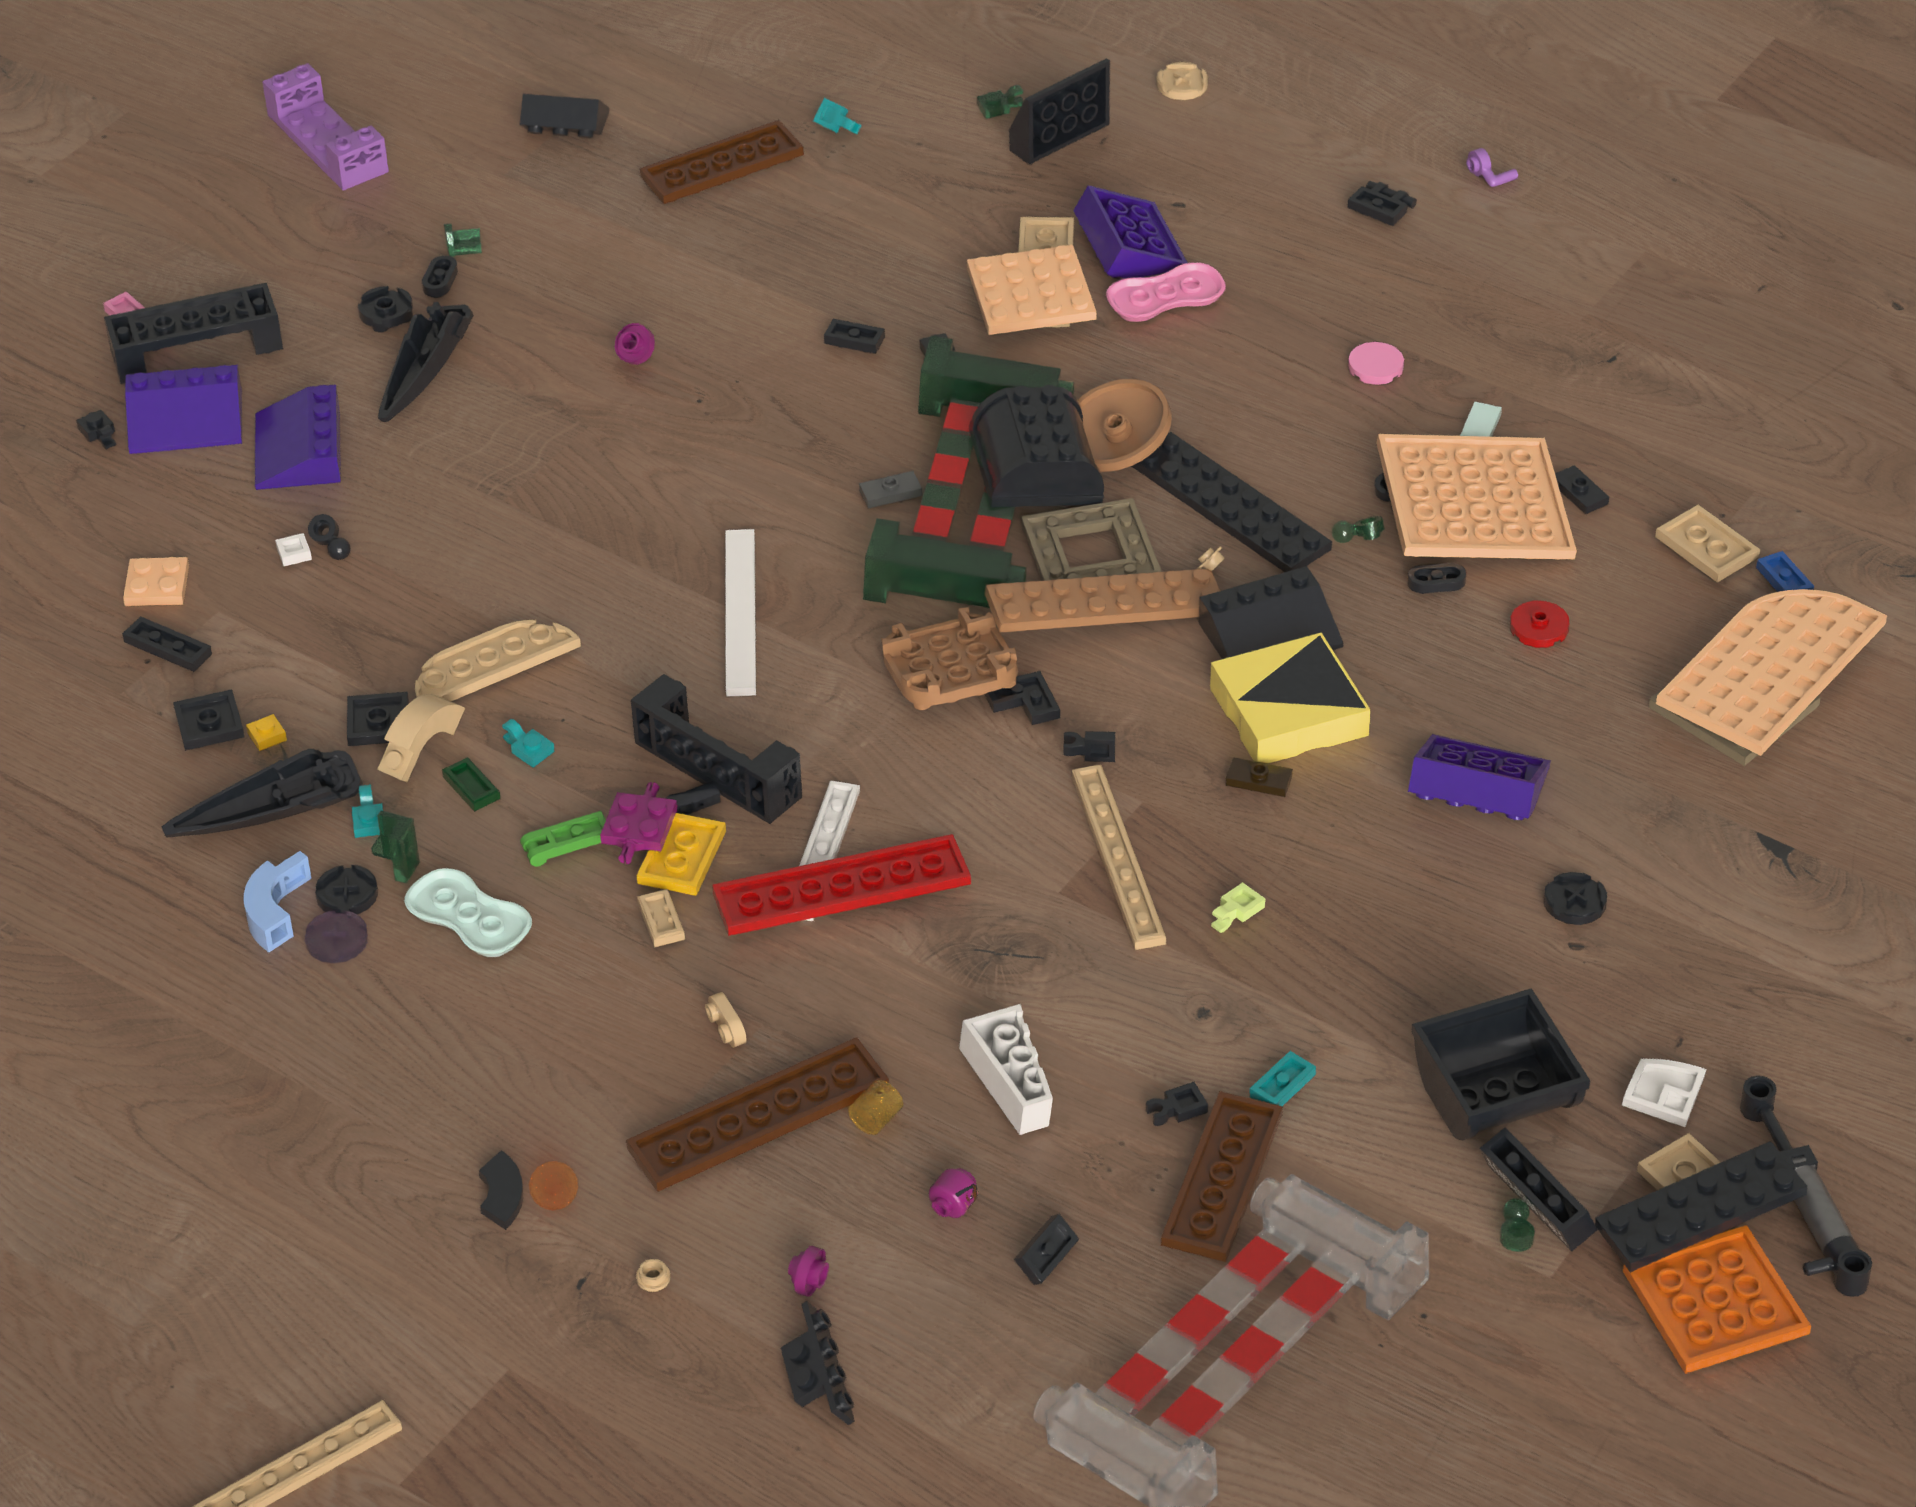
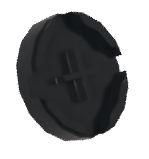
[315,865,378,917]
[1544,872,1607,925]

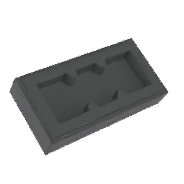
[859,471,922,509]

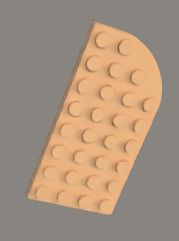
[1656,589,1887,756]

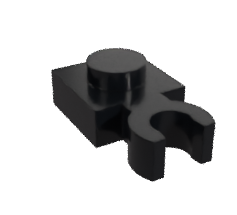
[1146,1082,1208,1126]

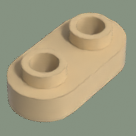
[705,992,746,1048]

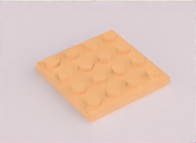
[967,245,1096,335]

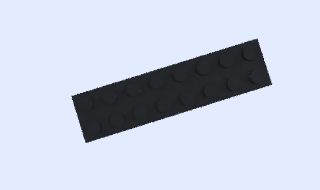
[1131,432,1332,572]

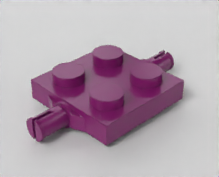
[600,782,678,864]

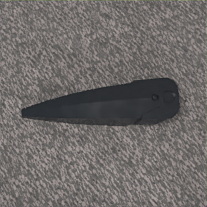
[378,302,474,422]
[161,749,363,838]

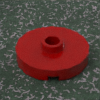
[1510,601,1570,648]

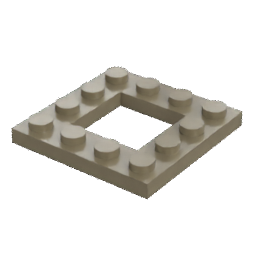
[1021,498,1162,581]

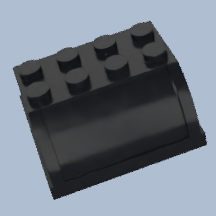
[969,385,1104,507]
[1411,988,1590,1140]

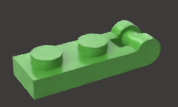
[520,811,606,867]

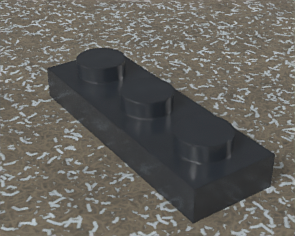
[122,616,212,672]

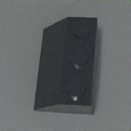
[520,94,609,138]

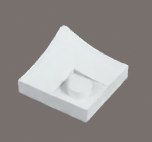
[1622,1059,1706,1127]

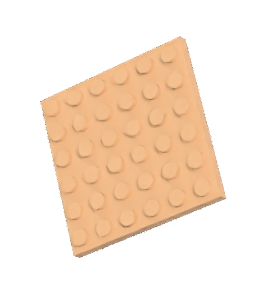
[1376,434,1577,560]

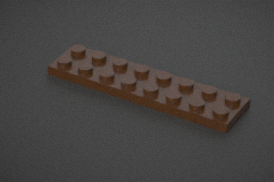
[626,1037,889,1192]

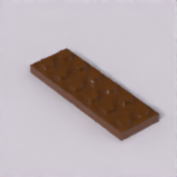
[640,120,804,204]
[1161,1091,1283,1262]

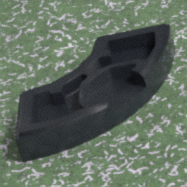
[479,1150,523,1230]

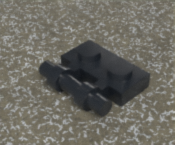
[1347,181,1417,226]

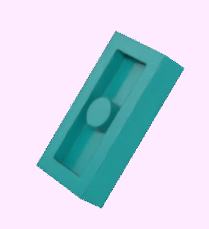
[1249,1051,1316,1106]

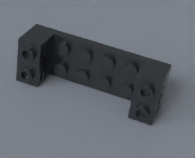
[104,282,283,384]
[631,674,802,824]

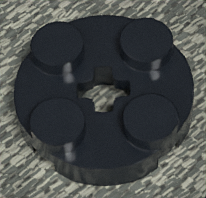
[358,286,413,333]

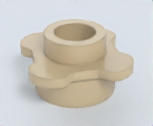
[1197,546,1224,571]

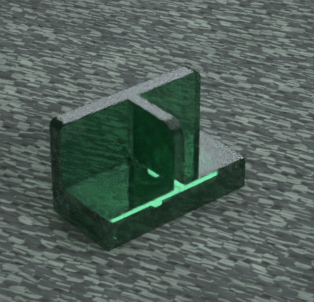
[371,810,420,883]

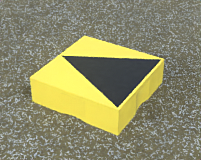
[1210,633,1370,764]

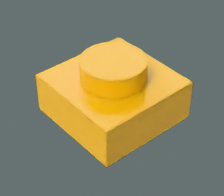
[246,714,287,751]

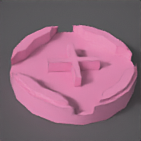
[1348,342,1404,385]

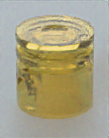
[848,1080,904,1135]

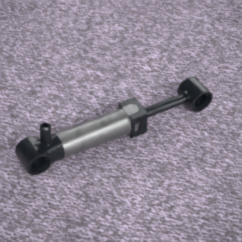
[1740,1075,1872,1297]

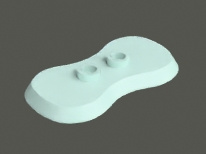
[404,868,532,957]

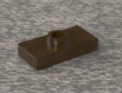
[1226,757,1293,797]

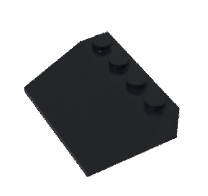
[1009,58,1110,165]
[1199,566,1344,659]

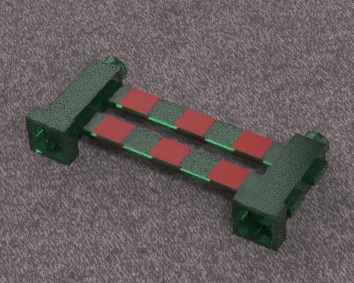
[863,336,1075,608]

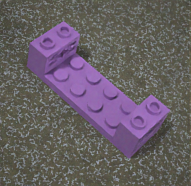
[262,63,389,190]

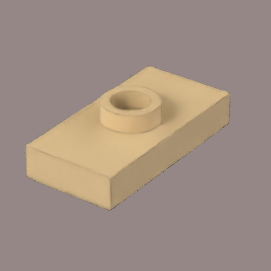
[637,889,685,947]

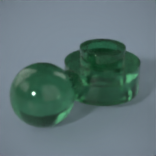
[1331,516,1385,543]
[1500,1198,1535,1252]

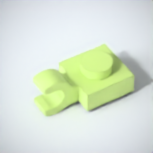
[1211,882,1265,933]

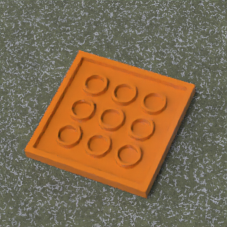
[1623,1225,1811,1374]

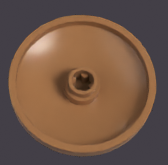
[1078,379,1172,472]

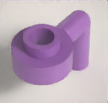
[1466,148,1518,187]

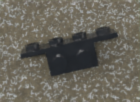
[780,1301,855,1425]

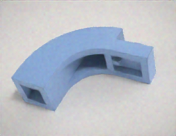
[243,851,312,953]

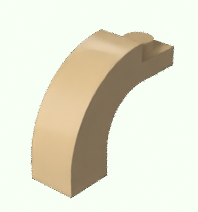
[377,694,465,782]

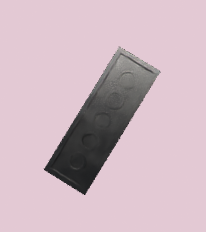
[1595,1141,1807,1272]

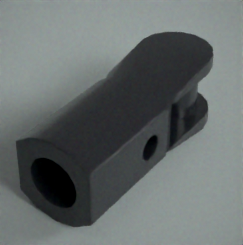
[666,781,721,815]

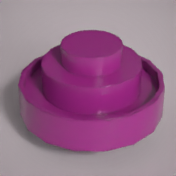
[615,323,655,365]
[788,1245,829,1297]

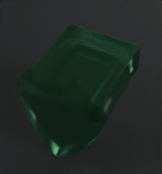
[444,223,482,257]

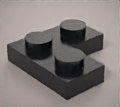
[984,671,1060,725]

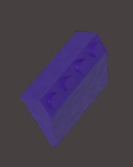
[1073,185,1188,278]
[125,365,242,454]
[255,385,341,490]
[1408,734,1551,820]

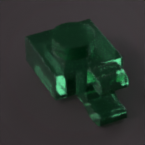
[977,85,1024,119]

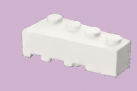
[959,1004,1053,1135]

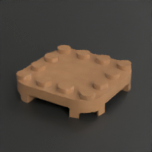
[881,607,1018,710]

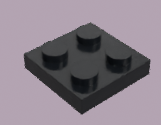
[173,689,245,751]
[347,692,409,746]

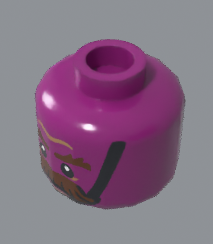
[928,1168,978,1218]

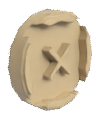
[1157,62,1208,100]

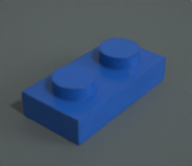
[1756,551,1814,592]

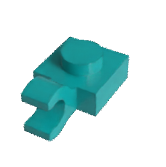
[813,98,862,134]
[502,719,555,768]
[352,784,386,838]

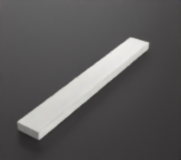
[726,529,756,696]

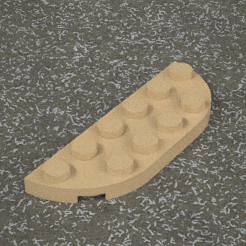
[415,620,581,702]

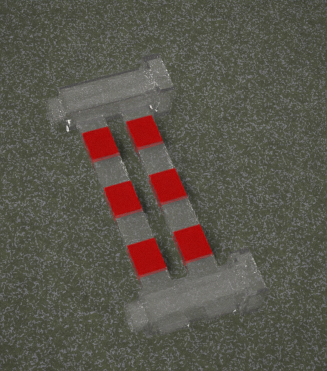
[1034,1174,1429,1507]

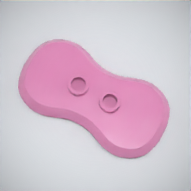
[1106,262,1226,322]

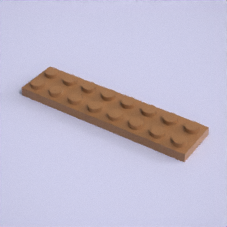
[985,569,1220,633]

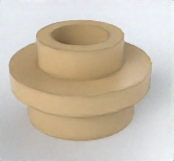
[636,1259,670,1292]

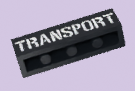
[1480,1127,1597,1252]

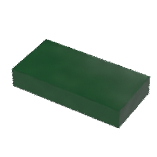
[442,757,501,812]

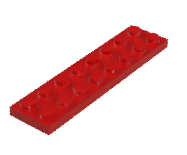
[712,834,971,936]

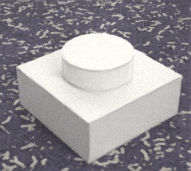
[275,533,312,566]

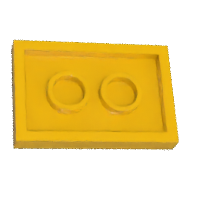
[637,813,726,896]

